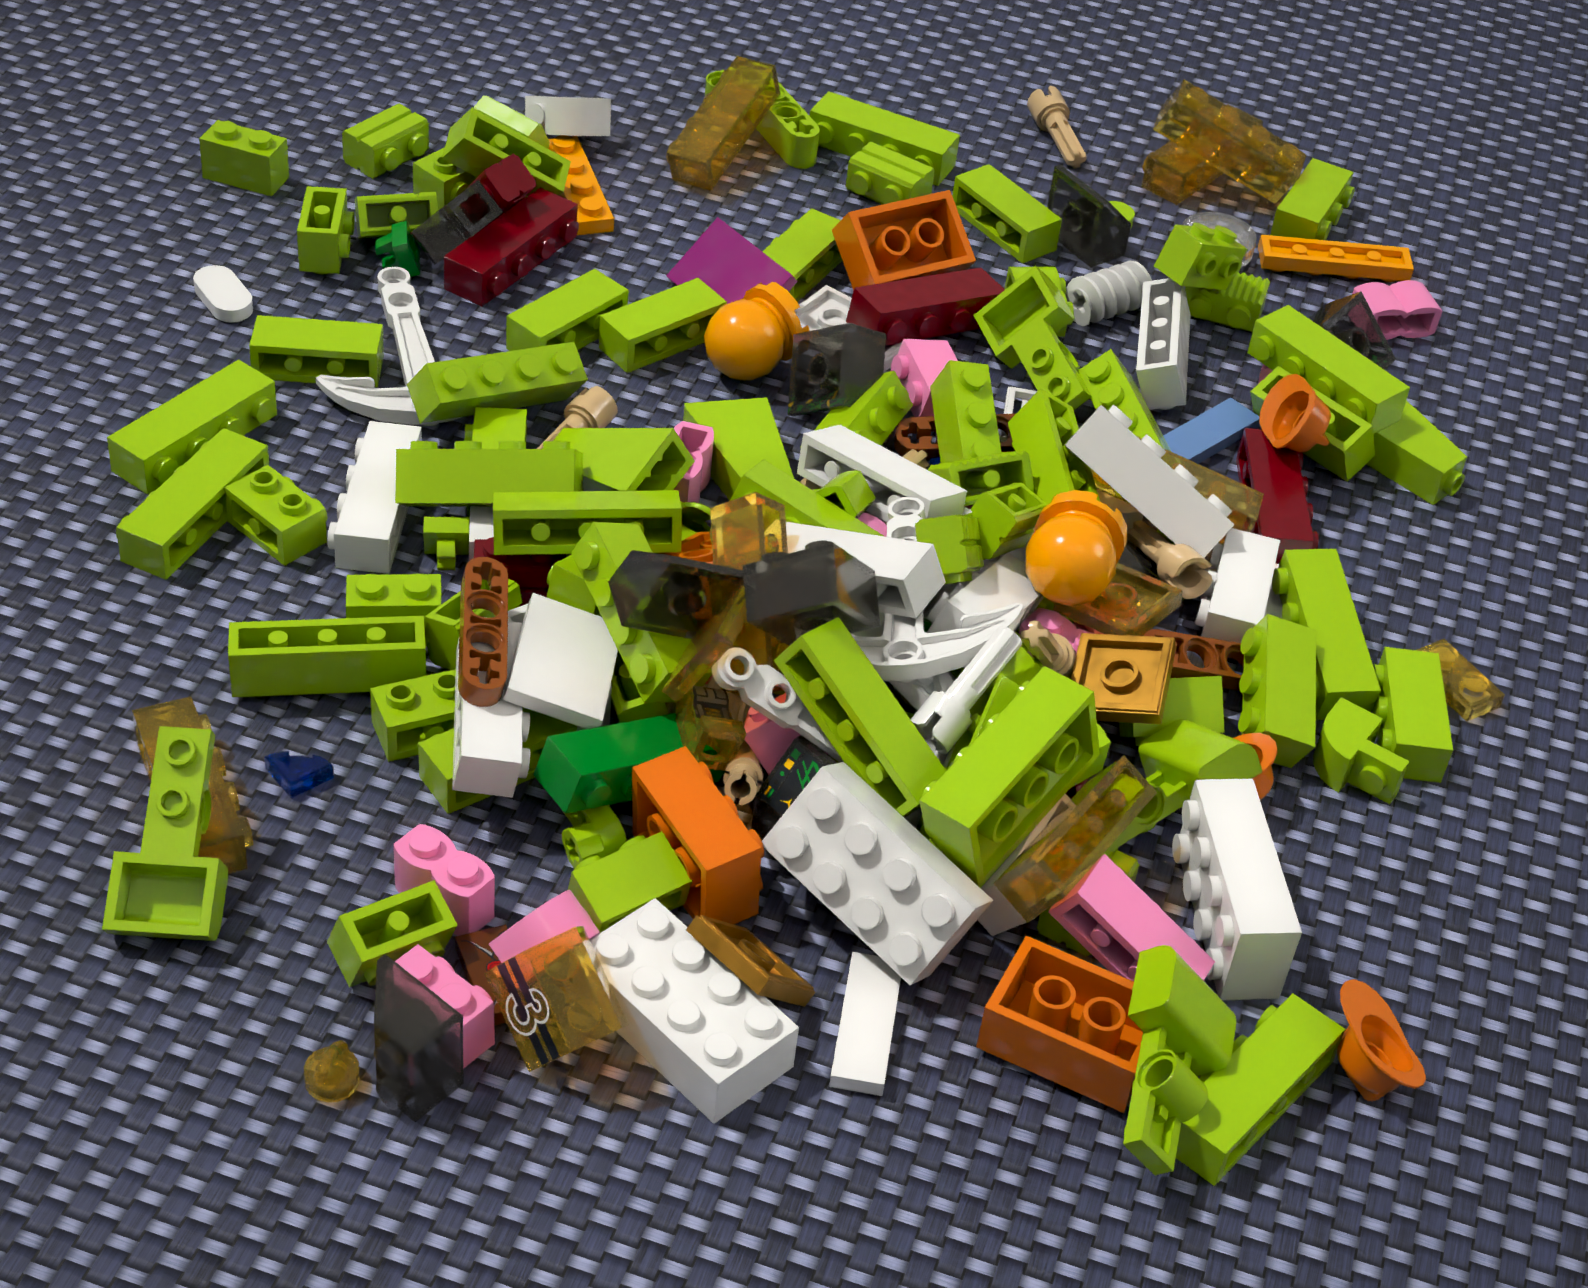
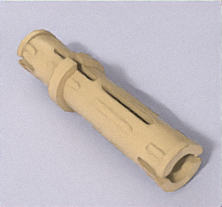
[723,740,764,805]

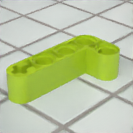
[704,65,820,169]

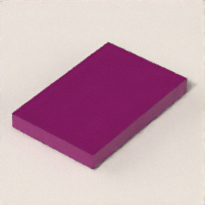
[666,217,798,304]

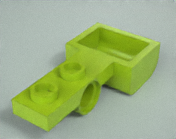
[973,266,1092,410]
[1075,719,1262,852]
[102,726,228,941]
[1123,945,1236,1176]

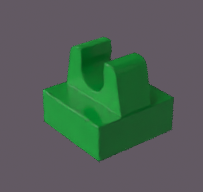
[375,220,420,277]

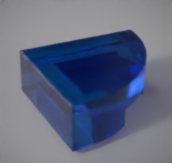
[264,751,334,798]

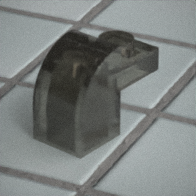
[410,180,503,265]

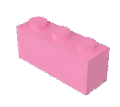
[1049,854,1215,982]

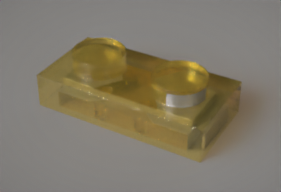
[1417,639,1505,722]

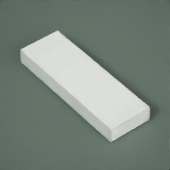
[829,952,901,1096]

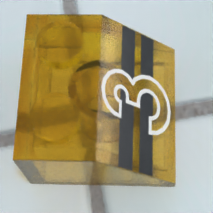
[484,926,629,1072]

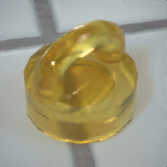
[304,1040,360,1102]

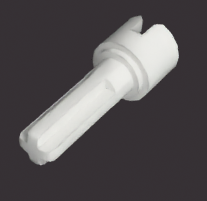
[910,626,1022,754]

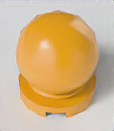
[704,282,810,380]
[1025,490,1127,606]

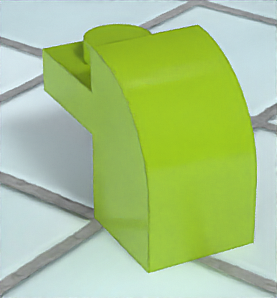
[1313,697,1409,804]

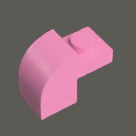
[489,890,600,988]

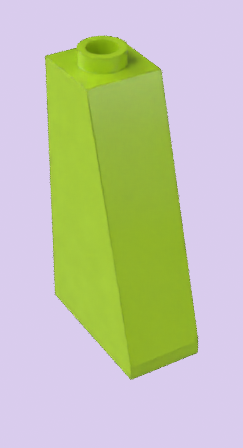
[683,397,794,501]
[1367,400,1467,505]
[553,428,695,491]

